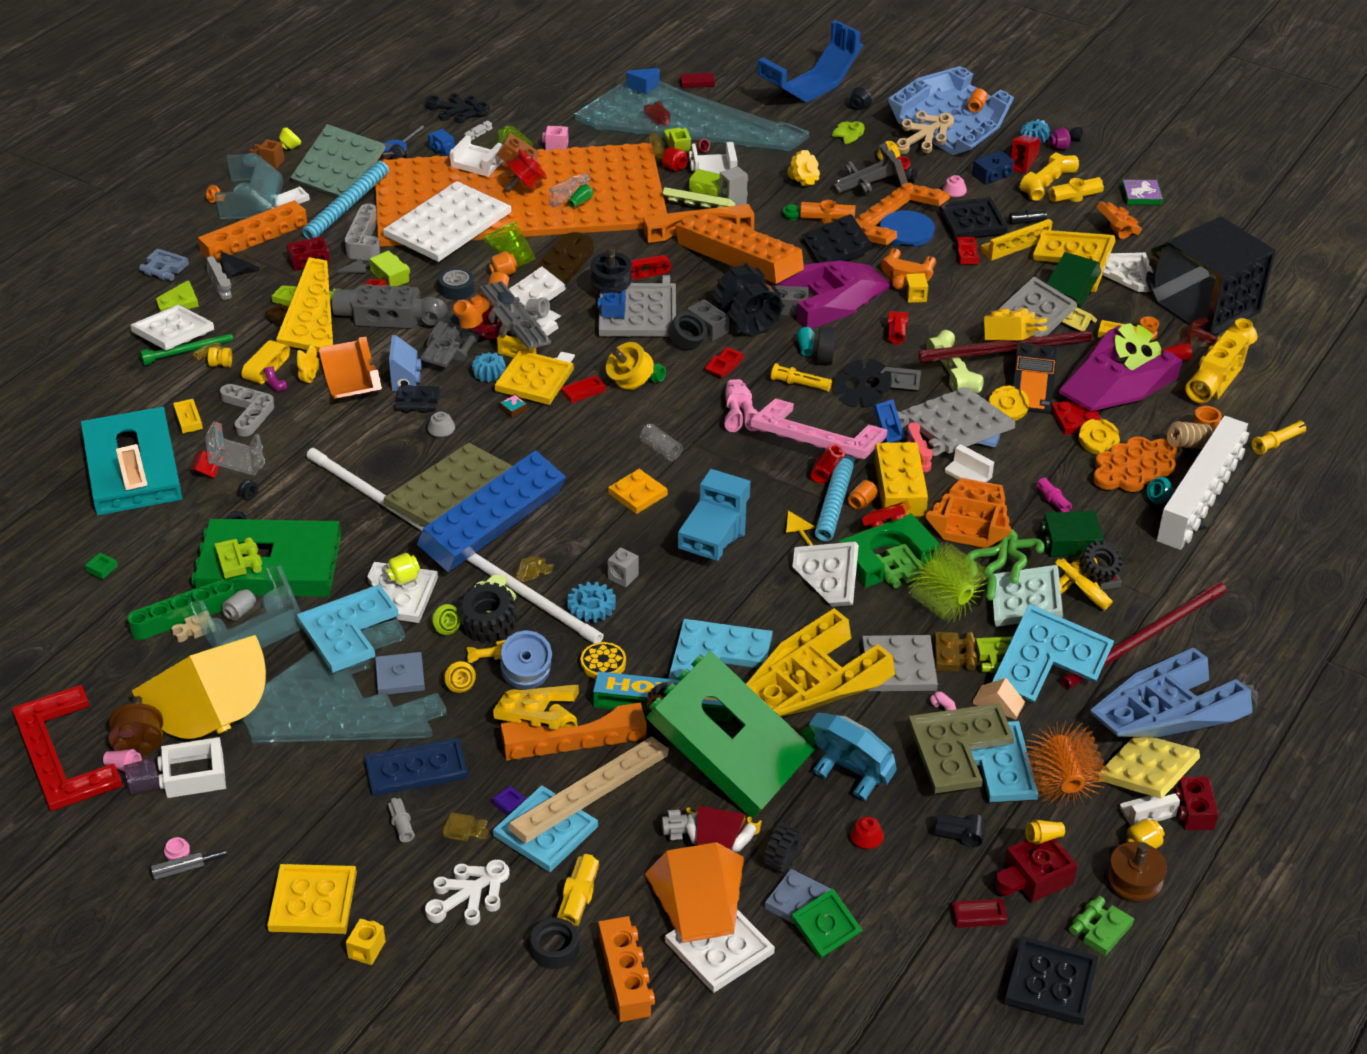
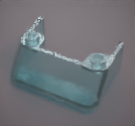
[215,153,283,219]
[190,565,302,649]

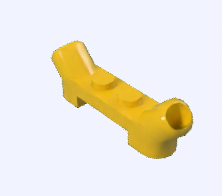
[1020,153,1079,201]

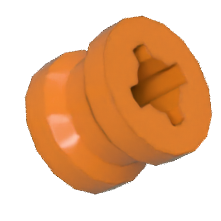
[1139,317,1159,340]

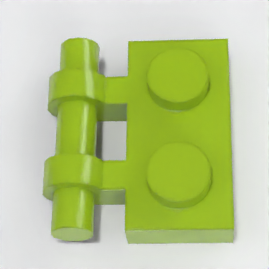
[215,538,262,579]
[976,637,1013,674]

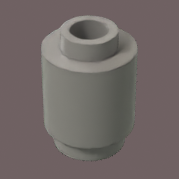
[222,589,256,621]

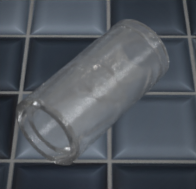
[640,424,683,461]

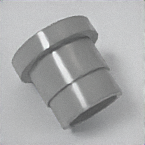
[526,297,550,317]

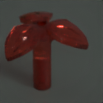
[1186,317,1217,346]

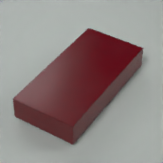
[680,73,715,88]
[952,899,1007,928]

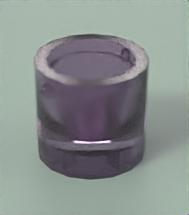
[124,758,160,796]

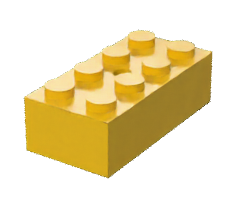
[874,442,928,516]

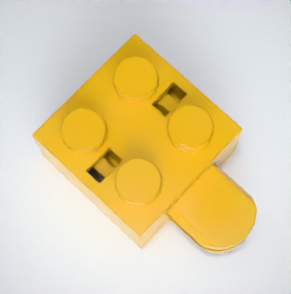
[984,308,1047,340]

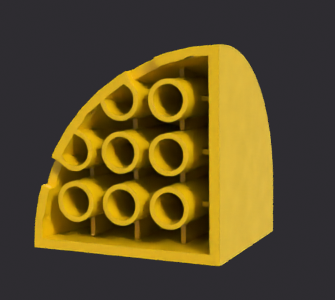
[132,635,266,739]

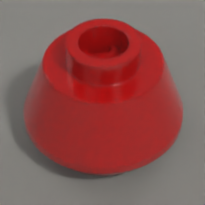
[850,817,884,849]

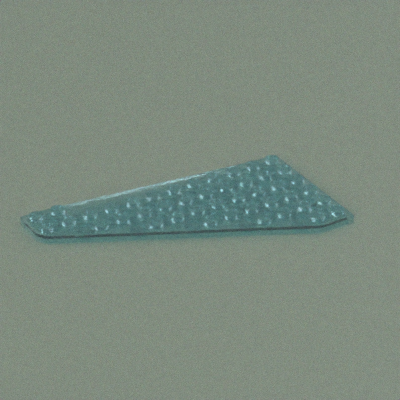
[575,81,810,151]

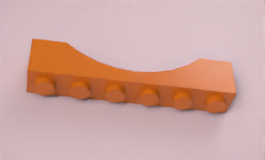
[643,204,754,243]
[501,703,646,760]

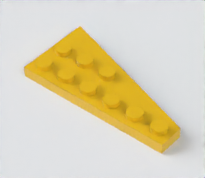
[276,257,333,352]

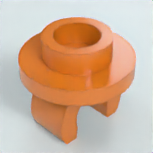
[206,185,226,203]

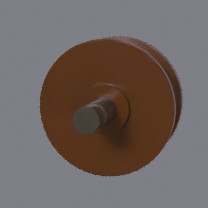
[1107,842,1167,902]

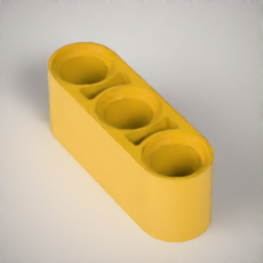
[242,340,290,384]

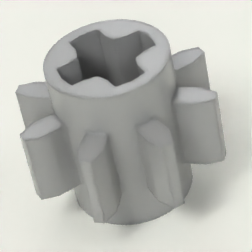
[662,810,688,840]

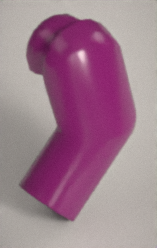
[264,366,287,392]

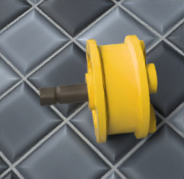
[606,342,654,390]

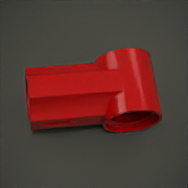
[888,311,908,345]
[811,443,845,483]

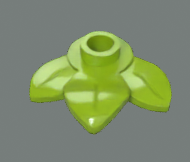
[831,121,865,145]

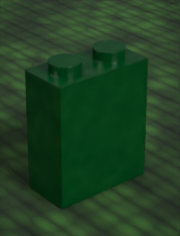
[1047,252,1102,308]
[1040,511,1104,557]

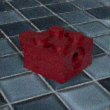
[995,838,1078,902]

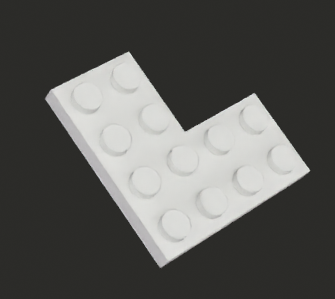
[508,267,566,338]

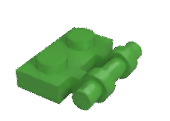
[876,544,923,588]
[1069,896,1134,956]

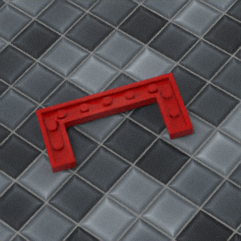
[12,685,123,811]

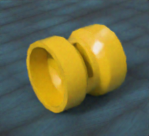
[208,347,232,367]

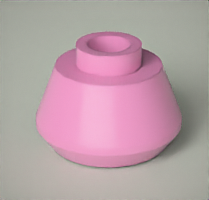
[942,175,967,198]

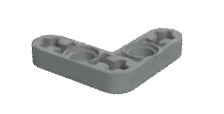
[220,384,275,437]

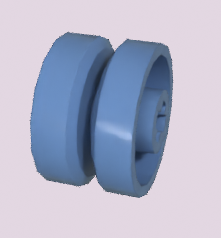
[500,630,552,690]

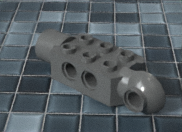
[332,284,448,328]

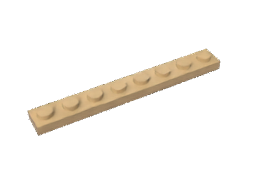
[509,737,669,843]

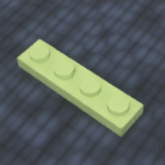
[663,187,735,209]

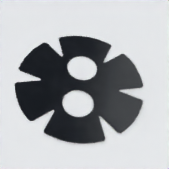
[834,359,892,407]

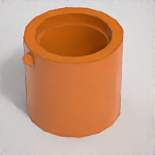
[1193,406,1222,432]

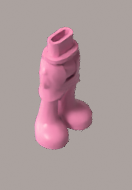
[724,379,758,432]

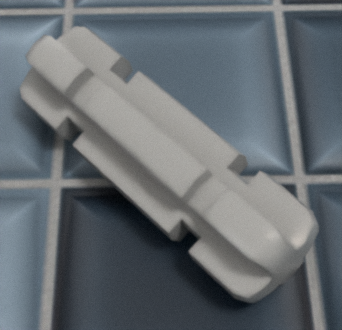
[464,121,492,141]

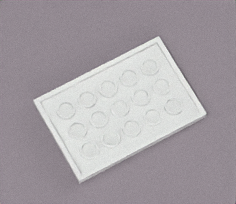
[383,181,511,262]

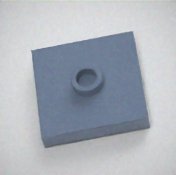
[376,652,425,695]

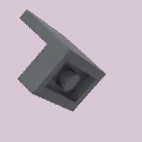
[881,367,921,391]

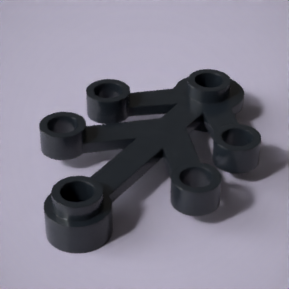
[426,93,490,123]

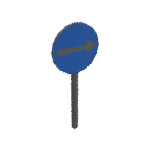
[384,125,424,151]

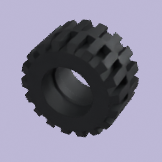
[458,582,517,643]

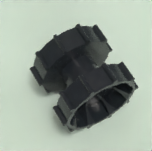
[712,263,785,337]

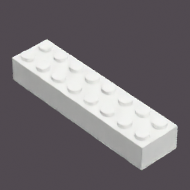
[1157,416,1249,550]

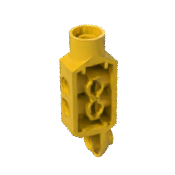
[1186,318,1258,403]

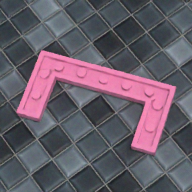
[751,398,887,459]

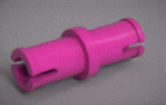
[1036,478,1072,512]

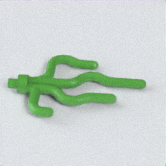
[964,529,1044,600]

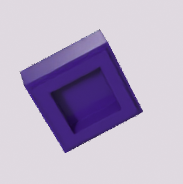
[492,786,527,816]

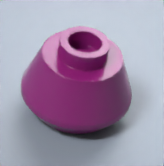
[1049,127,1070,151]

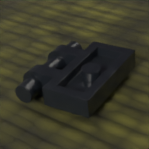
[395,385,440,413]

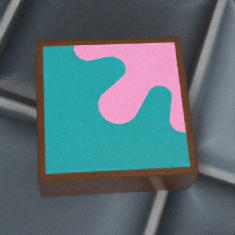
[499,394,528,417]

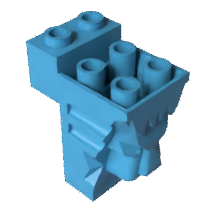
[678,469,750,561]

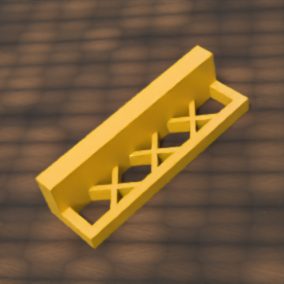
[981,219,1052,261]

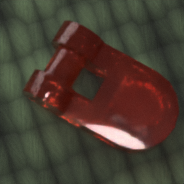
[643,101,670,125]

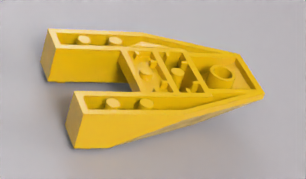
[746,608,895,717]

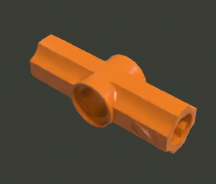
[800,200,856,224]

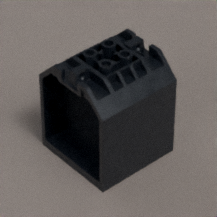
[1145,216,1276,339]

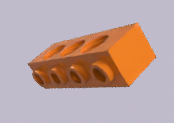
[598,916,655,1022]

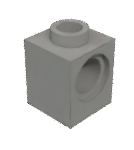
[608,547,639,587]

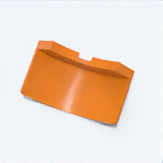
[319,337,382,399]

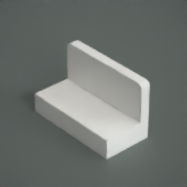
[945,444,994,482]
[1120,794,1180,826]

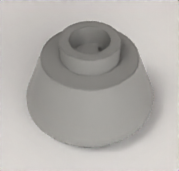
[427,412,455,438]

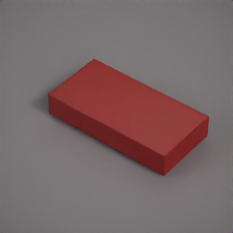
[561,375,606,403]

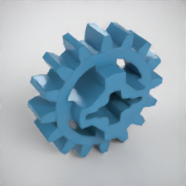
[568,582,616,623]

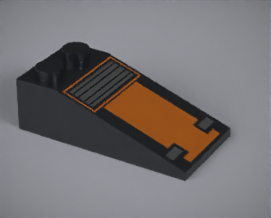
[1013,343,1057,414]

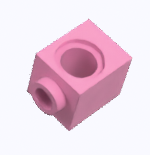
[543,126,569,150]

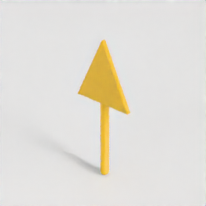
[786,511,815,546]

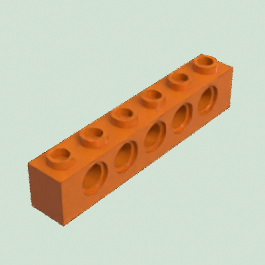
[198,200,307,261]

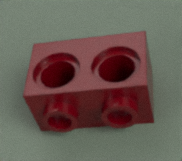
[286,236,330,271]
[1174,777,1218,830]

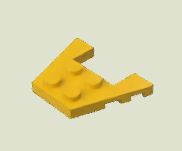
[493,685,579,729]

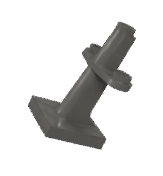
[834,142,908,194]

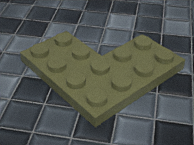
[908,703,1014,793]

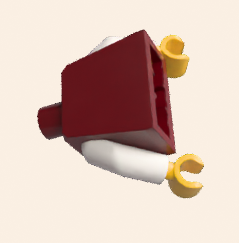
[686,806,762,852]

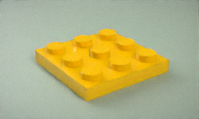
[495,350,574,405]
[268,864,357,934]

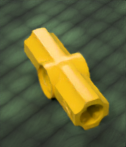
[1049,177,1104,203]
[557,854,599,926]

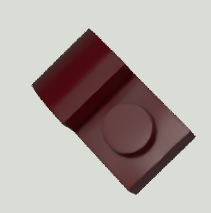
[470,305,502,339]

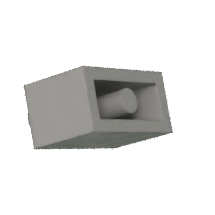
[719,166,748,206]

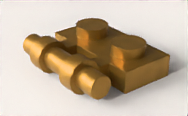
[935,632,978,672]

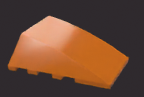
[926,478,1011,548]
[645,842,744,943]

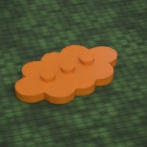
[1093,437,1177,492]

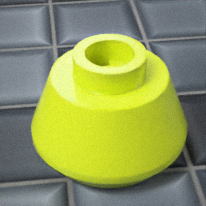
[279,127,301,150]

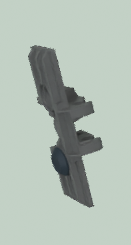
[479,281,551,349]
[421,311,479,367]

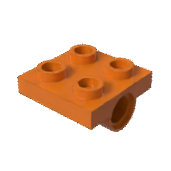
[1096,201,1142,239]

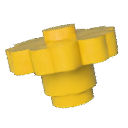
[788,150,820,187]

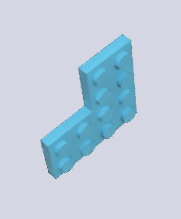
[297,584,399,673]
[992,604,1114,703]
[668,619,773,680]
[971,721,1038,802]

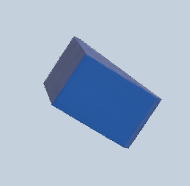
[626,68,660,94]

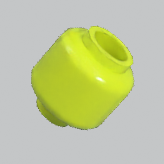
[386,553,420,585]

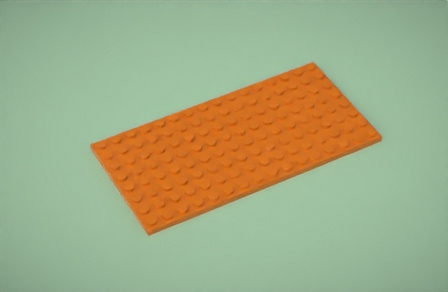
[375,143,667,246]

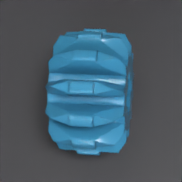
[1020,119,1050,144]
[472,352,506,383]

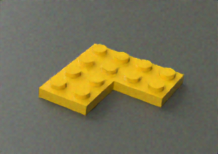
[1033,230,1115,292]

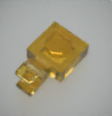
[516,556,554,582]
[443,812,489,841]

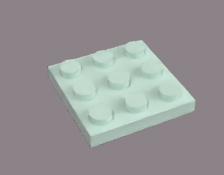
[993,565,1063,627]

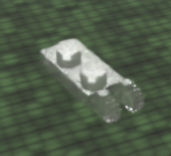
[549,173,590,207]

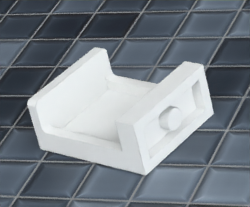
[449,135,504,177]

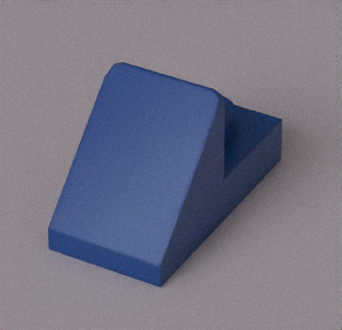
[872,399,905,443]

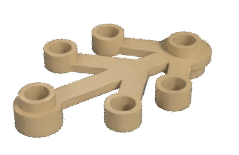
[896,111,954,154]

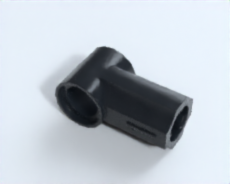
[935,813,986,847]

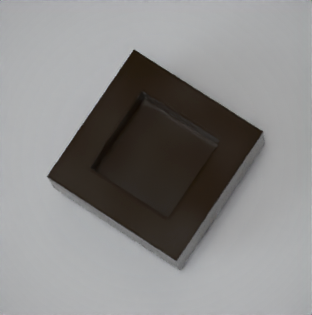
[265,303,288,325]

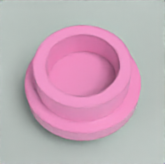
[164,837,190,860]

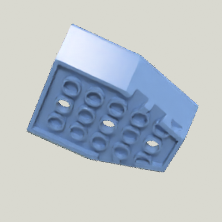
[888,66,1014,155]

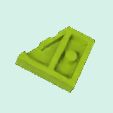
[156,281,199,312]

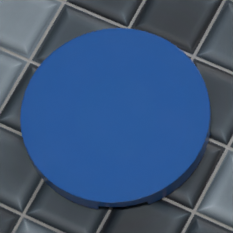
[880,211,935,247]

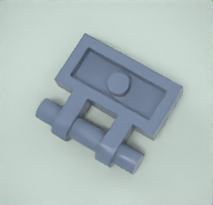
[139,248,189,281]

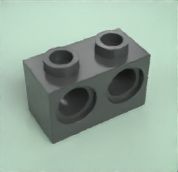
[771,285,809,315]
[687,300,730,341]

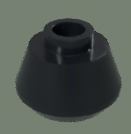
[850,87,872,110]

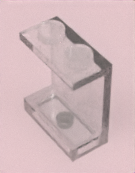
[205,421,265,476]

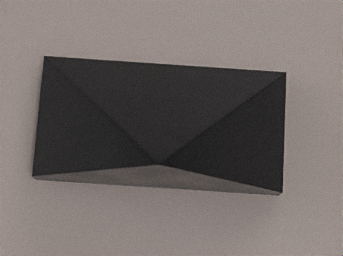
[220,251,260,278]

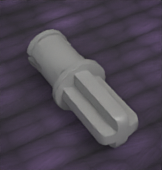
[388,798,415,842]

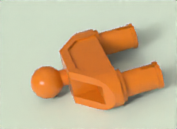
[881,248,936,290]

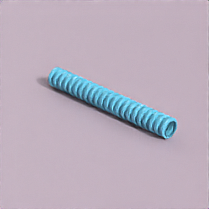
[303,161,389,239]
[815,438,856,542]

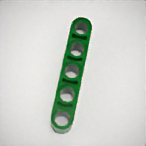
[128,579,235,640]

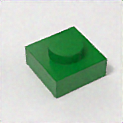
[85,553,118,579]

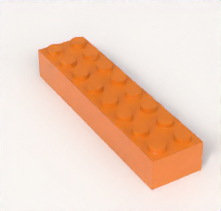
[675,211,804,284]

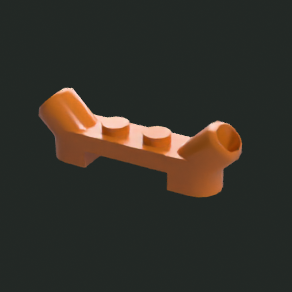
[453,272,509,328]

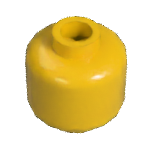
[1126,818,1165,849]

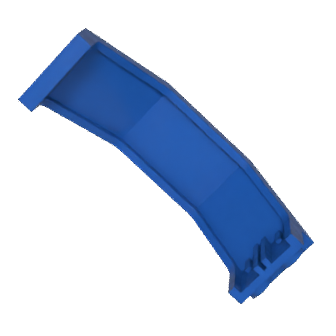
[757,20,863,103]

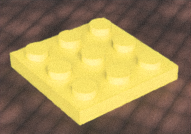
[1099,737,1200,799]

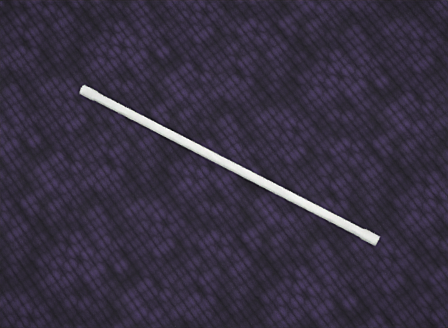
[307,448,603,644]

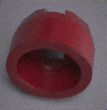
[695,138,710,152]

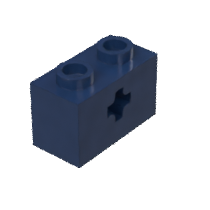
[972,150,1014,185]

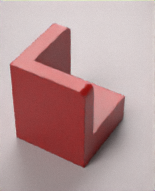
[189,450,222,478]

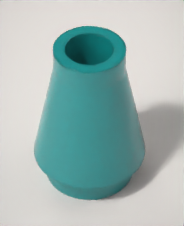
[796,327,815,356]

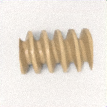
[1167,421,1213,449]

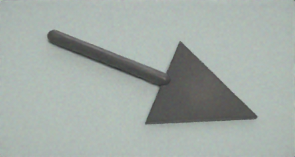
[336,259,370,273]

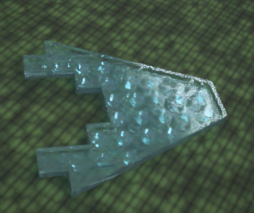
[242,619,447,743]

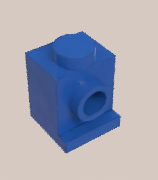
[428,129,455,156]
[598,291,626,318]

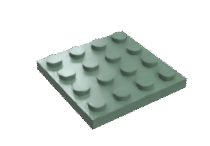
[290,124,386,198]

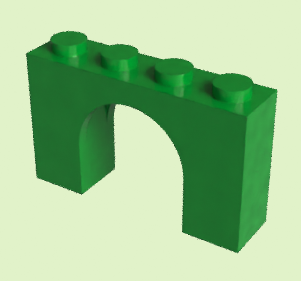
[839,513,940,588]

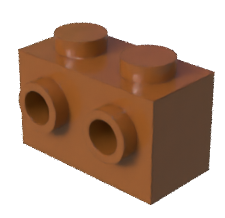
[496,133,540,162]

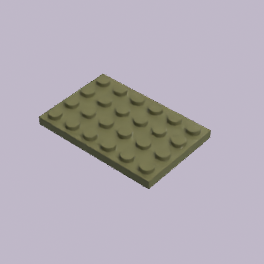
[384,443,512,527]

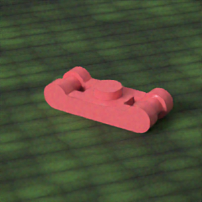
[907,423,933,472]

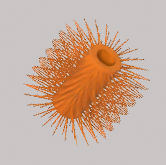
[1025,721,1107,807]

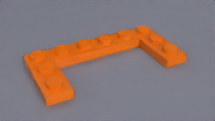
[855,183,950,245]

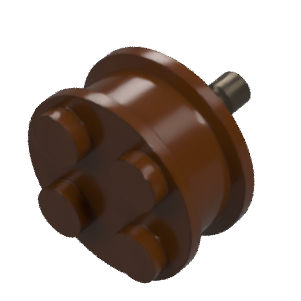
[109,696,164,755]

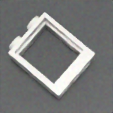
[158,737,226,798]

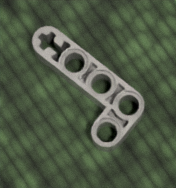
[345,204,380,261]

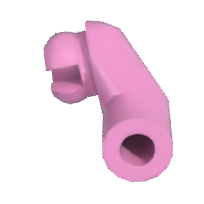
[930,692,956,711]

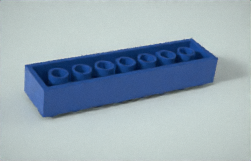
[417,450,566,572]

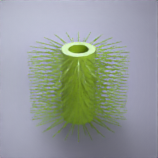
[908,543,988,623]

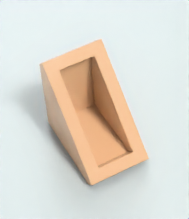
[116,444,147,490]
[973,678,1025,720]

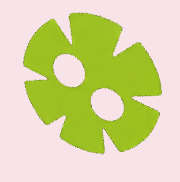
[1115,323,1162,371]

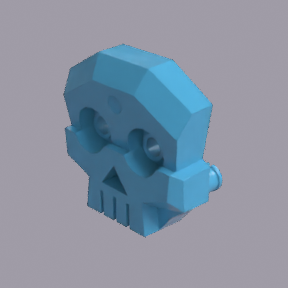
[809,713,897,801]

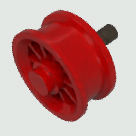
[505,149,547,192]

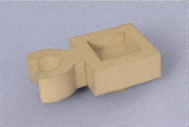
[171,611,216,643]

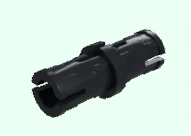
[1009,209,1047,224]

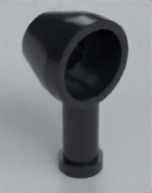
[379,144,407,160]

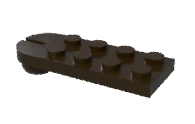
[526,232,594,303]

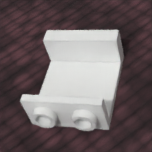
[689,142,737,174]

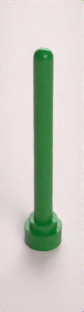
[140,334,234,366]

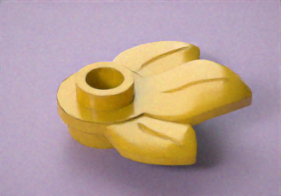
[297,344,319,383]

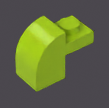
[664,127,691,154]

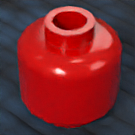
[662,147,688,172]

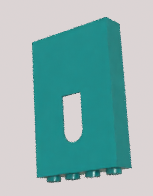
[81,407,183,515]

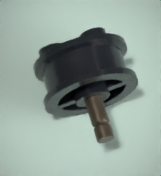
[590,246,632,293]

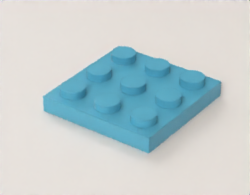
[493,785,598,872]

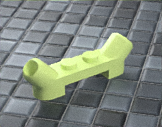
[927,330,984,394]

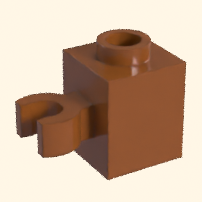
[250,139,285,169]

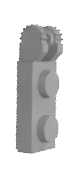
[207,256,232,300]

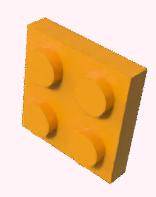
[608,469,668,514]

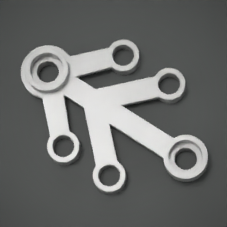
[425,860,510,925]

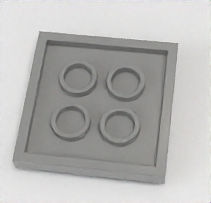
[997,277,1077,337]
[862,635,938,691]

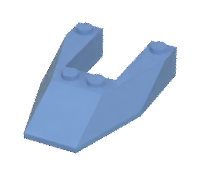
[1090,648,1252,737]

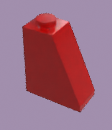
[1011,135,1041,174]

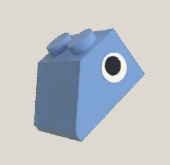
[389,335,422,391]

